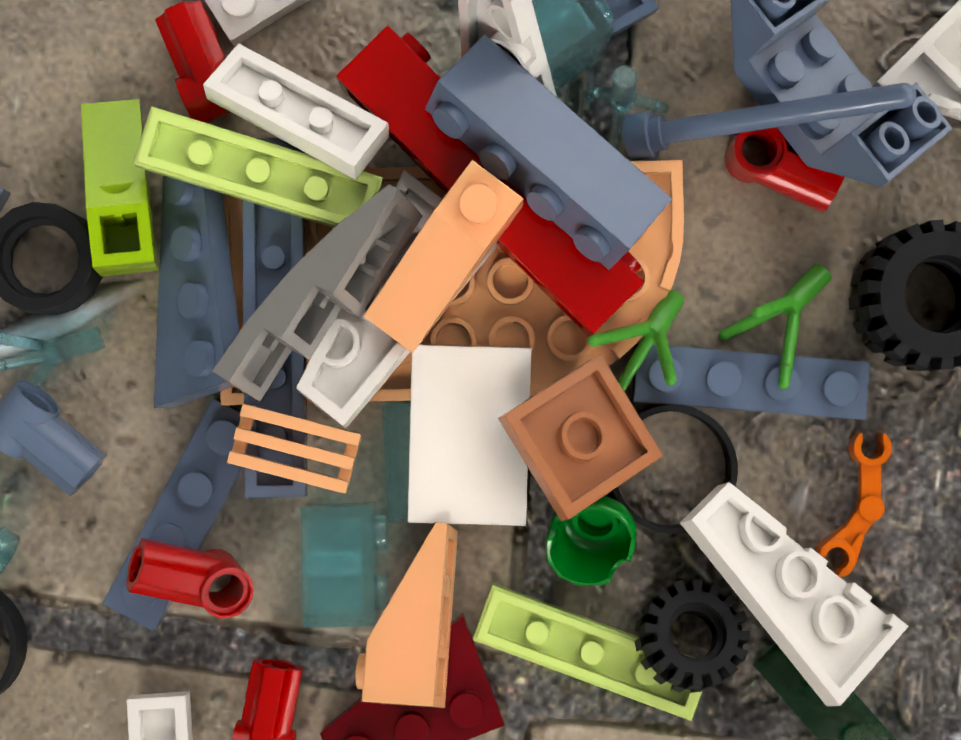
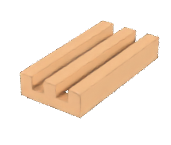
[227,404,362,494]

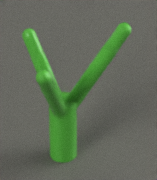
[719,264,832,389]
[588,289,684,391]

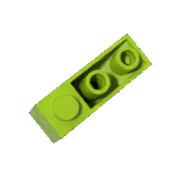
[81,99,159,277]

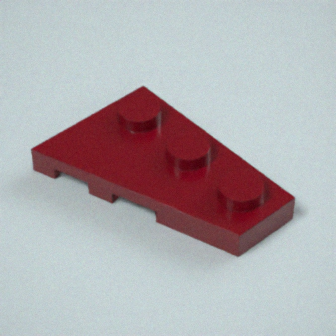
[320,613,505,740]

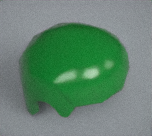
[546,495,637,586]

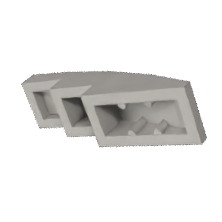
[212,185,423,402]

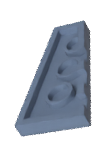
[154,175,240,408]

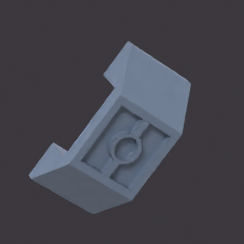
[731,0,953,187]

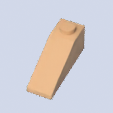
[364,160,523,353]
[355,523,458,708]

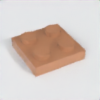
[498,354,663,521]

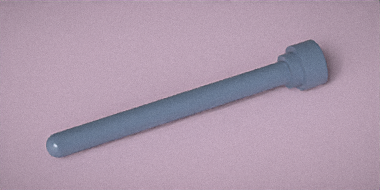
[623,83,916,161]

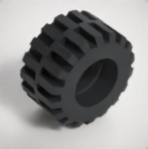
[848,220,961,371]

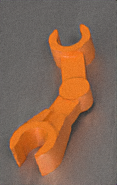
[814,433,892,578]

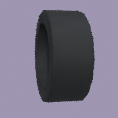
[0,202,103,315]

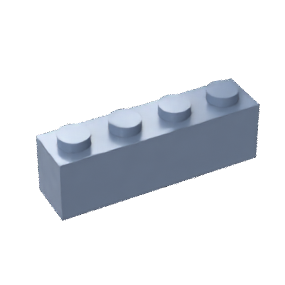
[425,34,672,270]

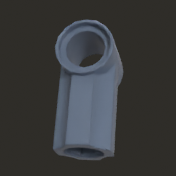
[0,380,107,496]

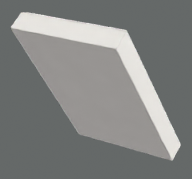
[408,344,532,526]

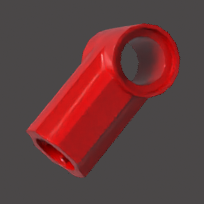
[155,0,232,123]
[724,127,844,213]
[126,538,254,618]
[231,658,304,740]

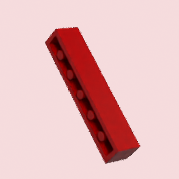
[336,25,645,337]

